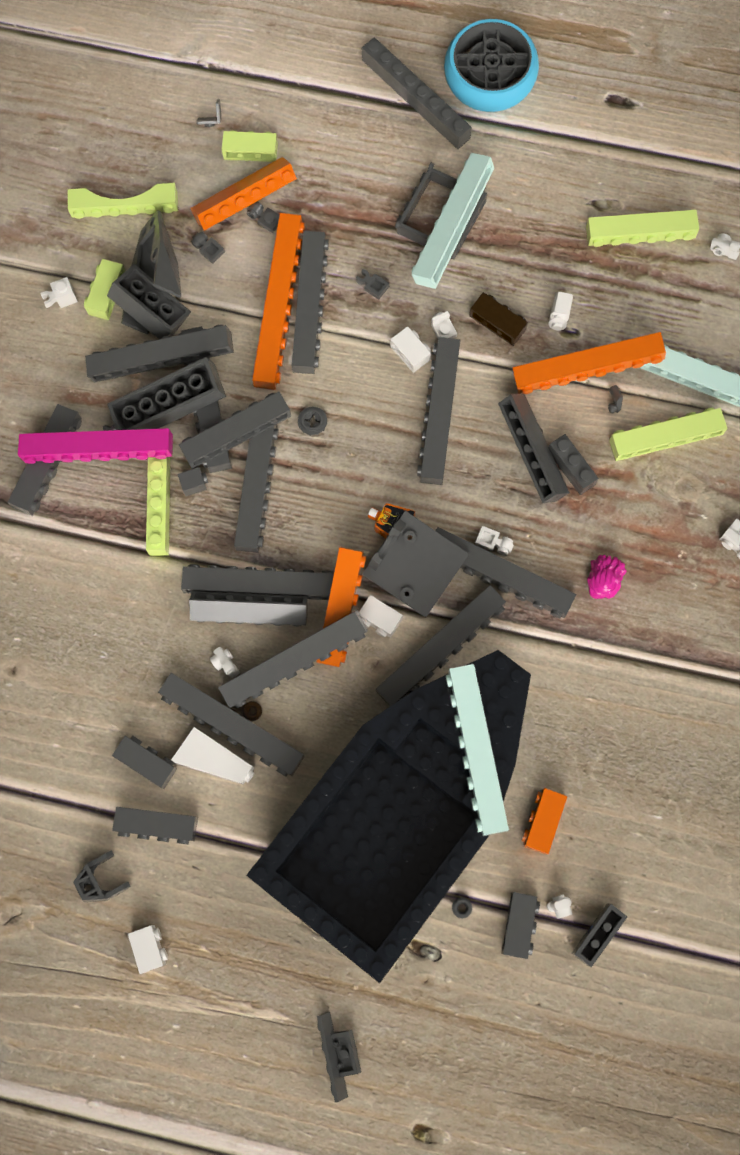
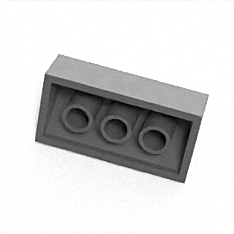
[107,264,191,340]

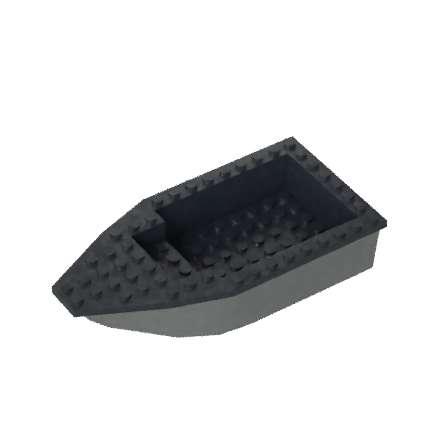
[246,650,531,983]

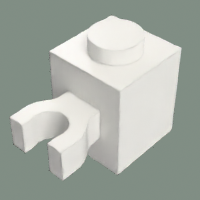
[40,277,78,308]

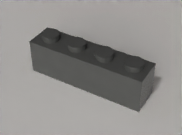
[112,807,198,845]

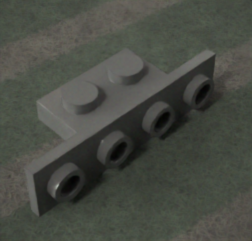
[317,1012,361,1103]

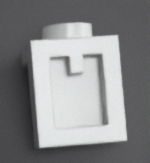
[431,311,457,339]

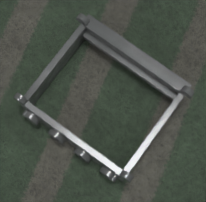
[395,162,487,260]

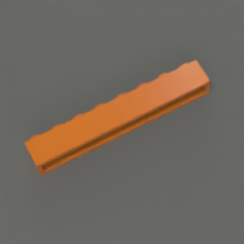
[512,332,666,394]

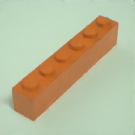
[190,157,297,231]
[316,547,366,667]

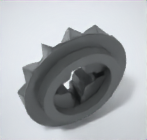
[298,407,327,436]

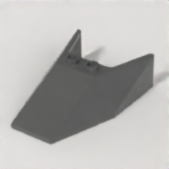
[121,210,182,335]

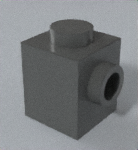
[178,467,209,496]

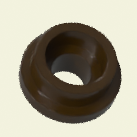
[243,701,262,721]

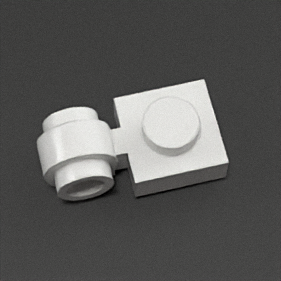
[475,526,514,556]

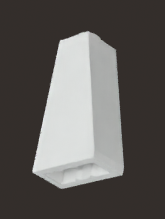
[171,727,254,785]

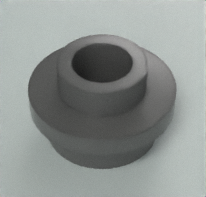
[452,898,472,918]

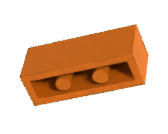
[522,788,568,855]

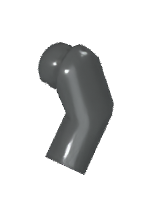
[608,385,623,413]

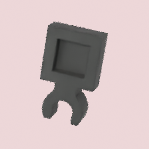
[356,269,390,300]

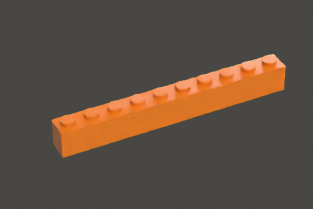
[252,213,305,390]

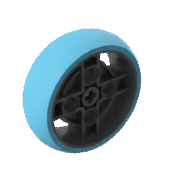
[444,19,539,112]

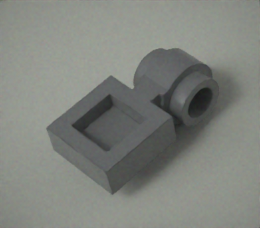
[247,202,279,233]
[191,231,225,264]

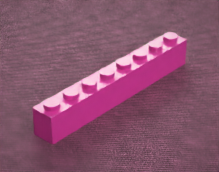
[18,428,173,464]

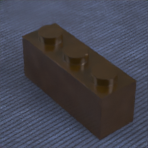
[469,292,528,346]

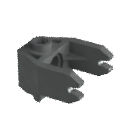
[73,850,131,902]

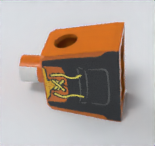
[368,503,416,539]

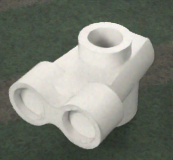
[710,233,740,260]
[210,647,240,678]
[547,894,572,919]

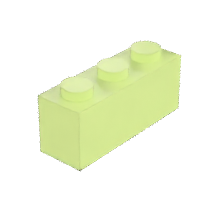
[222,130,278,162]
[84,259,126,320]

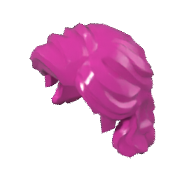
[587,554,627,599]

